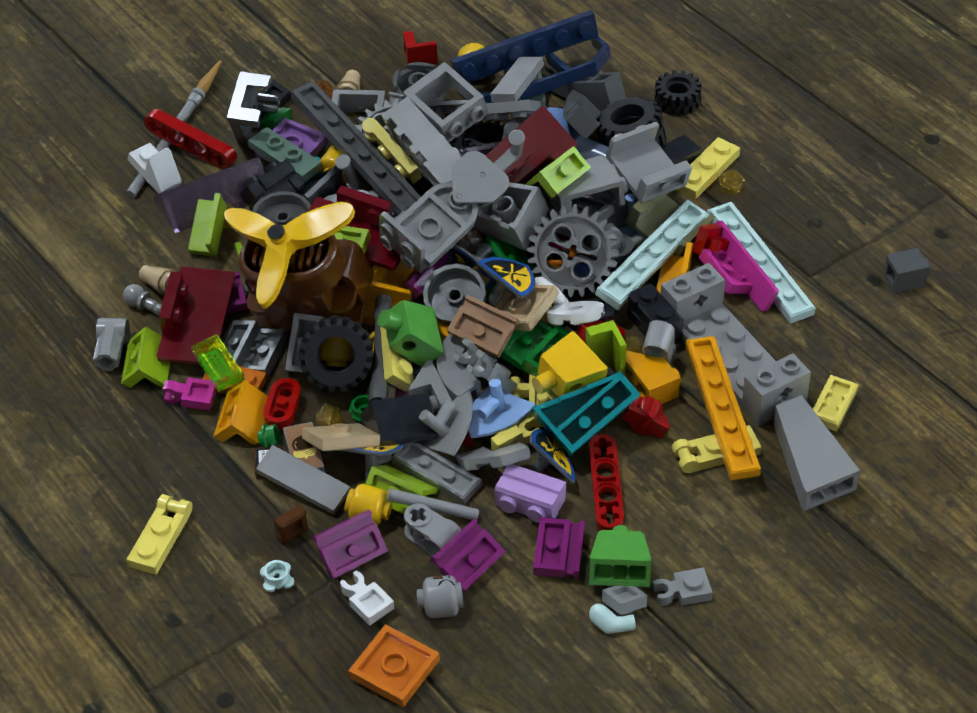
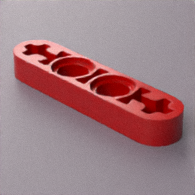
[144,109,237,170]
[589,434,624,531]

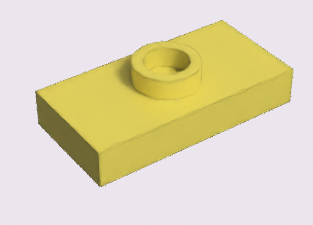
[813,375,858,432]

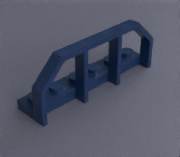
[451,10,611,103]

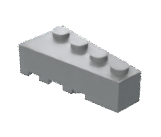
[381,96,462,202]
[473,182,549,251]

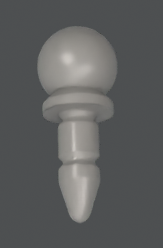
[123,284,162,315]

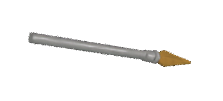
[126,60,222,199]

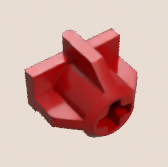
[621,396,670,439]

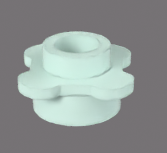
[260,560,294,592]

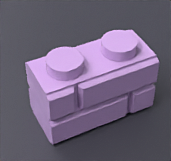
[495,464,566,523]

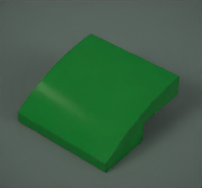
[500,319,570,376]

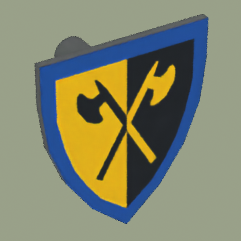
[448,244,496,290]
[477,257,535,305]
[527,429,575,484]
[341,443,404,482]

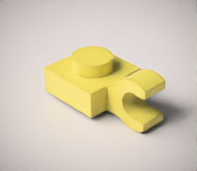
[491,418,540,451]

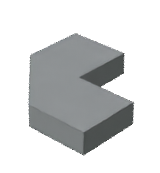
[456,442,531,471]

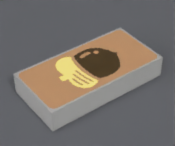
[283,422,325,473]

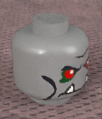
[417,575,464,619]

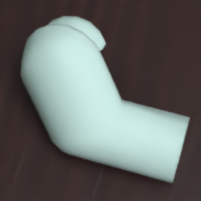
[589,604,636,634]

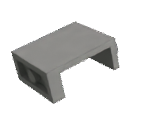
[606,122,692,203]
[543,155,628,215]

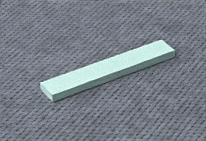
[595,199,709,310]
[707,202,816,324]

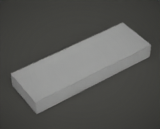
[490,57,544,103]
[392,442,482,505]
[256,445,350,515]

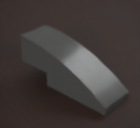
[563,90,602,139]

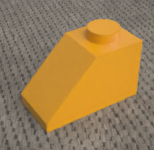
[625,350,681,404]

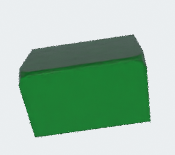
[260,108,293,130]

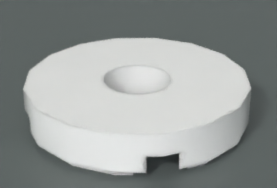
[546,301,605,325]

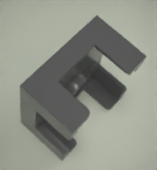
[227,72,280,145]

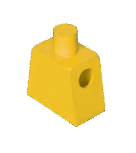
[532,331,608,397]

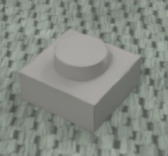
[602,586,647,615]

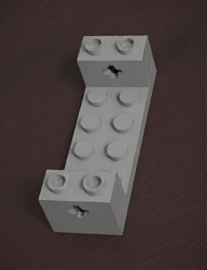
[661,263,811,427]

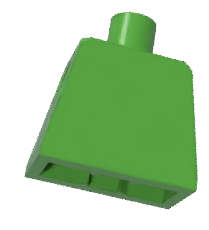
[377,300,444,367]
[589,525,651,587]

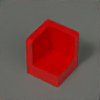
[403,31,438,64]

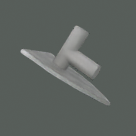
[418,391,473,456]

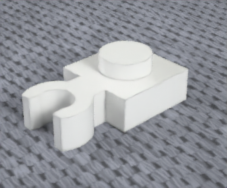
[340,571,395,626]

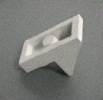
[128,143,182,195]

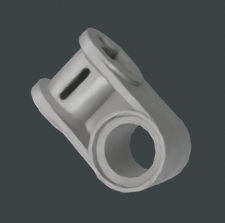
[642,320,676,367]
[404,503,461,557]

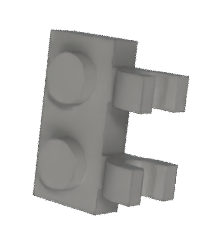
[452,337,518,394]

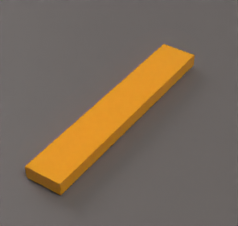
[685,336,761,481]

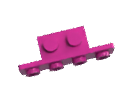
[699,221,779,311]

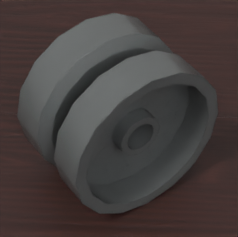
[252,191,311,225]
[423,264,489,326]

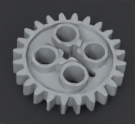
[527,204,619,297]

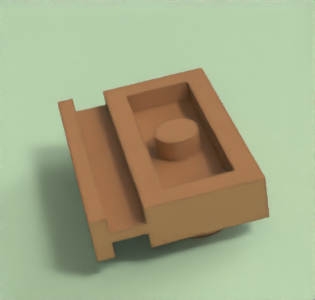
[447,295,519,358]

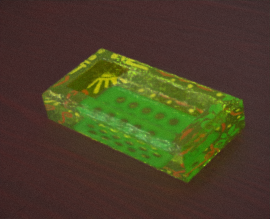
[191,334,245,392]

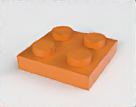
[348,624,440,707]

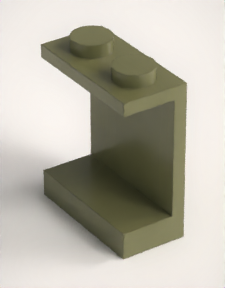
[625,193,716,256]

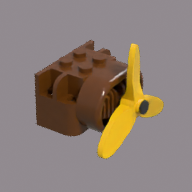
[224,202,374,331]

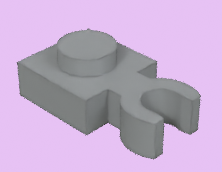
[653,567,713,606]

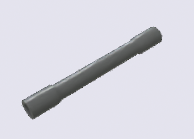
[369,294,392,403]

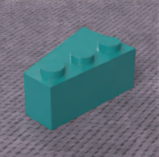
[530,372,641,457]

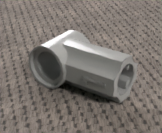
[93,318,130,371]

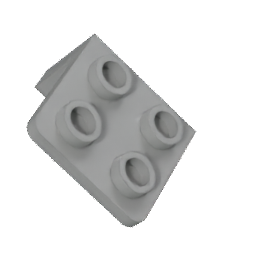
[379,211,428,273]

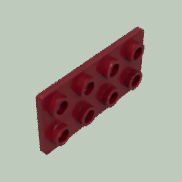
[485,106,577,185]
[307,185,401,271]
[157,267,236,366]

